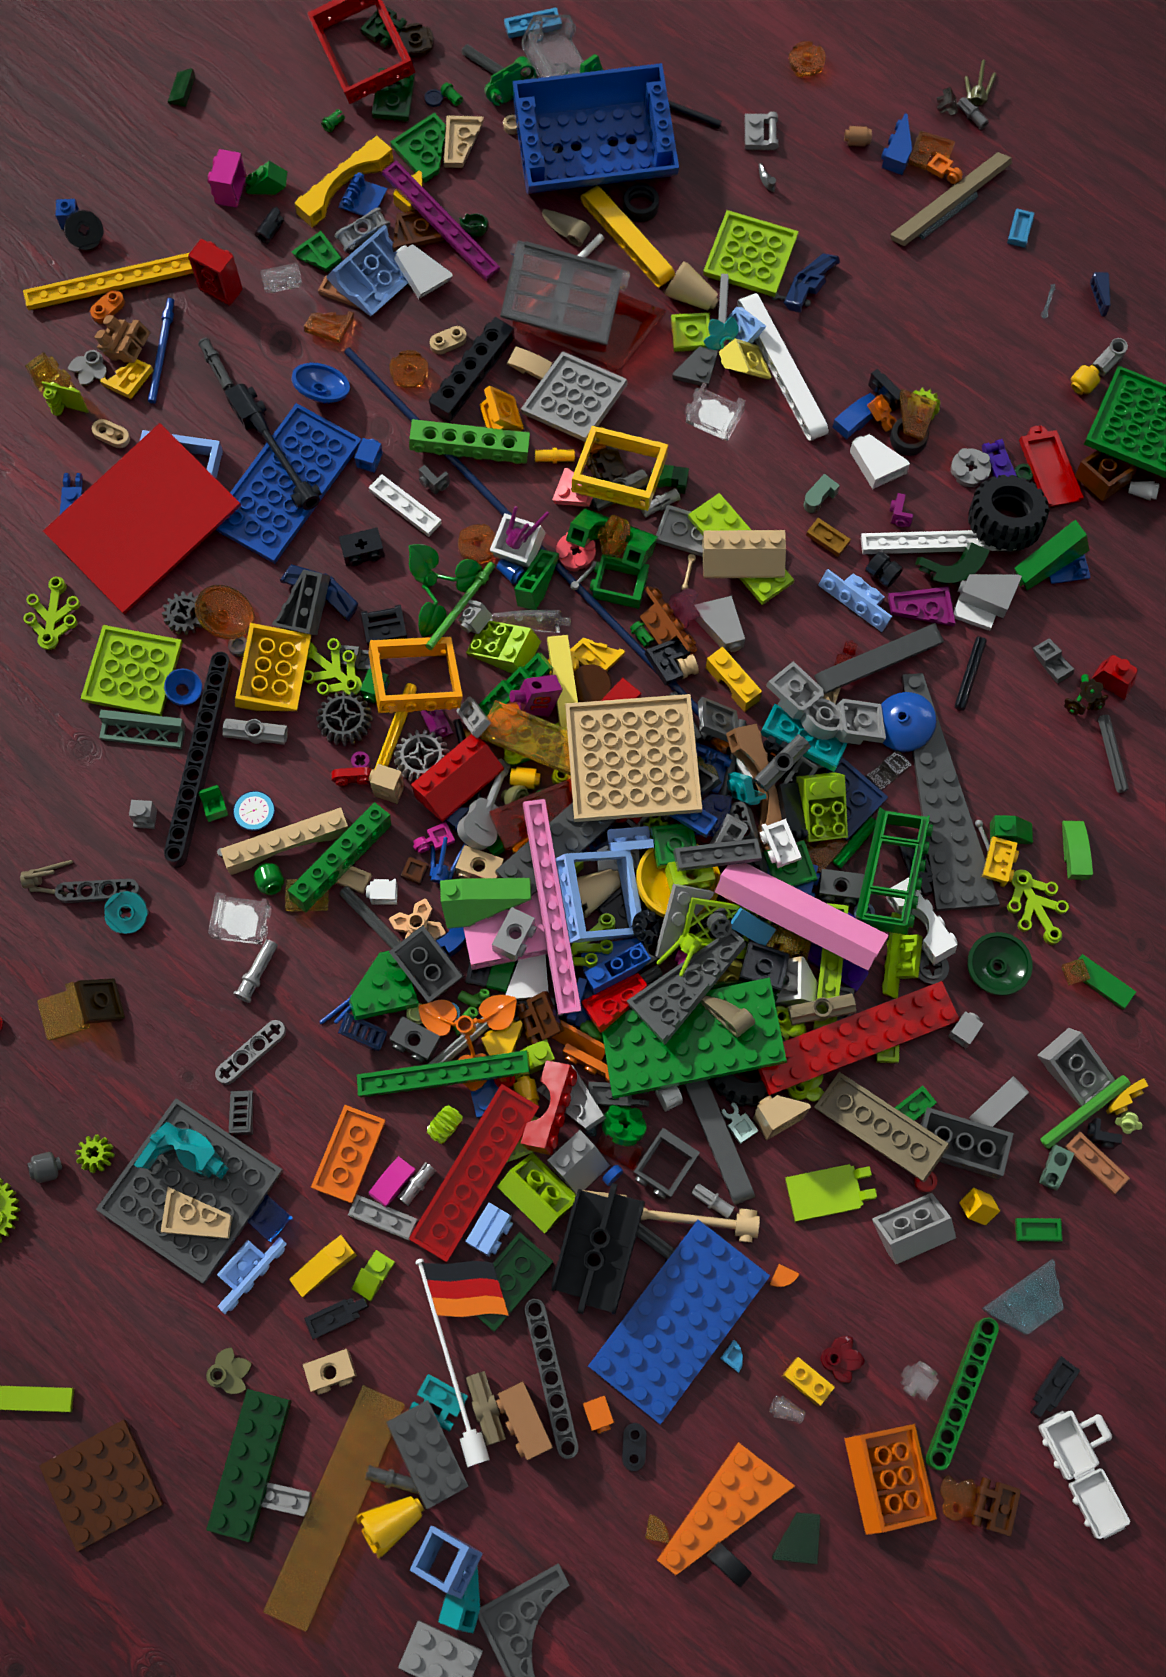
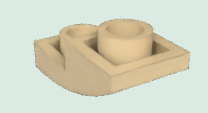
[507,347,552,380]

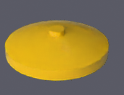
[636,844,720,918]

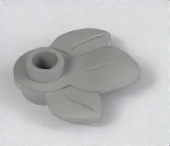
[68,350,107,385]

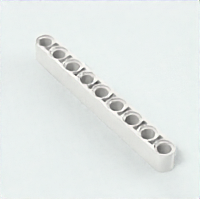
[737,293,829,441]

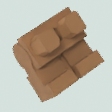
[95,315,151,363]

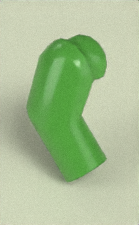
[458,989,490,1008]
[580,1020,604,1044]

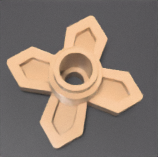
[389,899,446,940]

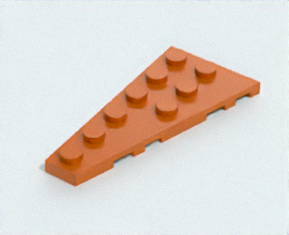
[657,1442,795,1575]

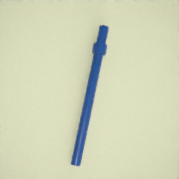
[148,298,175,404]

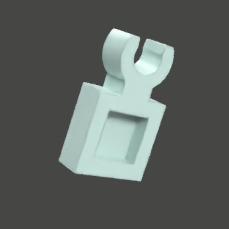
[721,1102,758,1144]

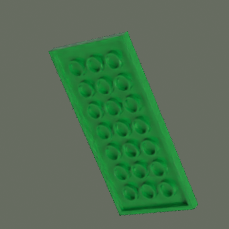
[602,977,787,1099]

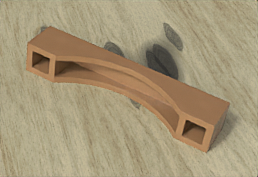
[726,724,782,853]

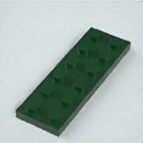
[206,1389,292,1542]

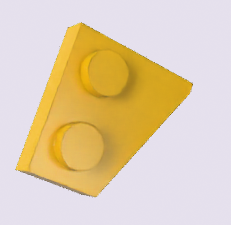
[570,638,625,671]

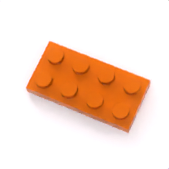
[311,1105,386,1204]

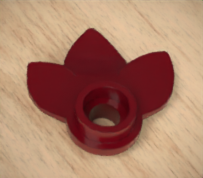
[821,1336,865,1383]

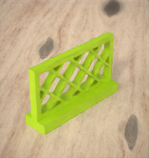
[678,897,772,959]

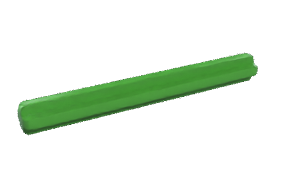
[1040,1075,1131,1149]

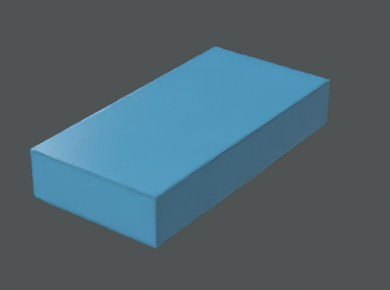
[1007,208,1034,247]
[731,907,777,946]

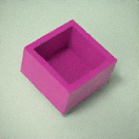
[208,149,247,208]

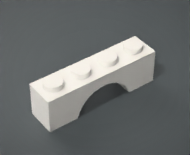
[886,878,958,965]

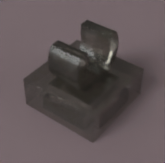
[937,87,958,115]

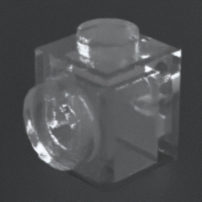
[900,1361,939,1400]

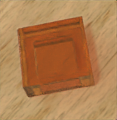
[1061,958,1090,986]

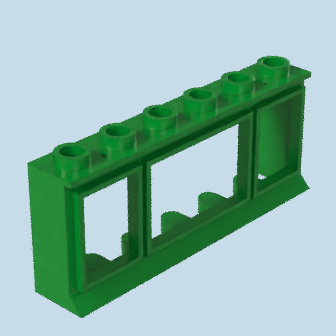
[856,807,933,935]

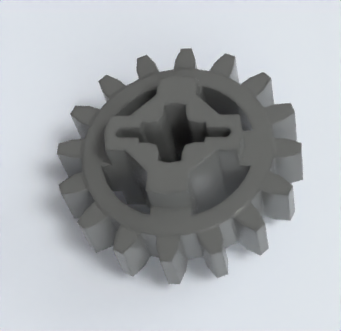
[162,591,208,635]

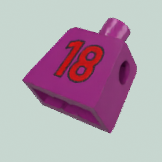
[509,675,563,717]

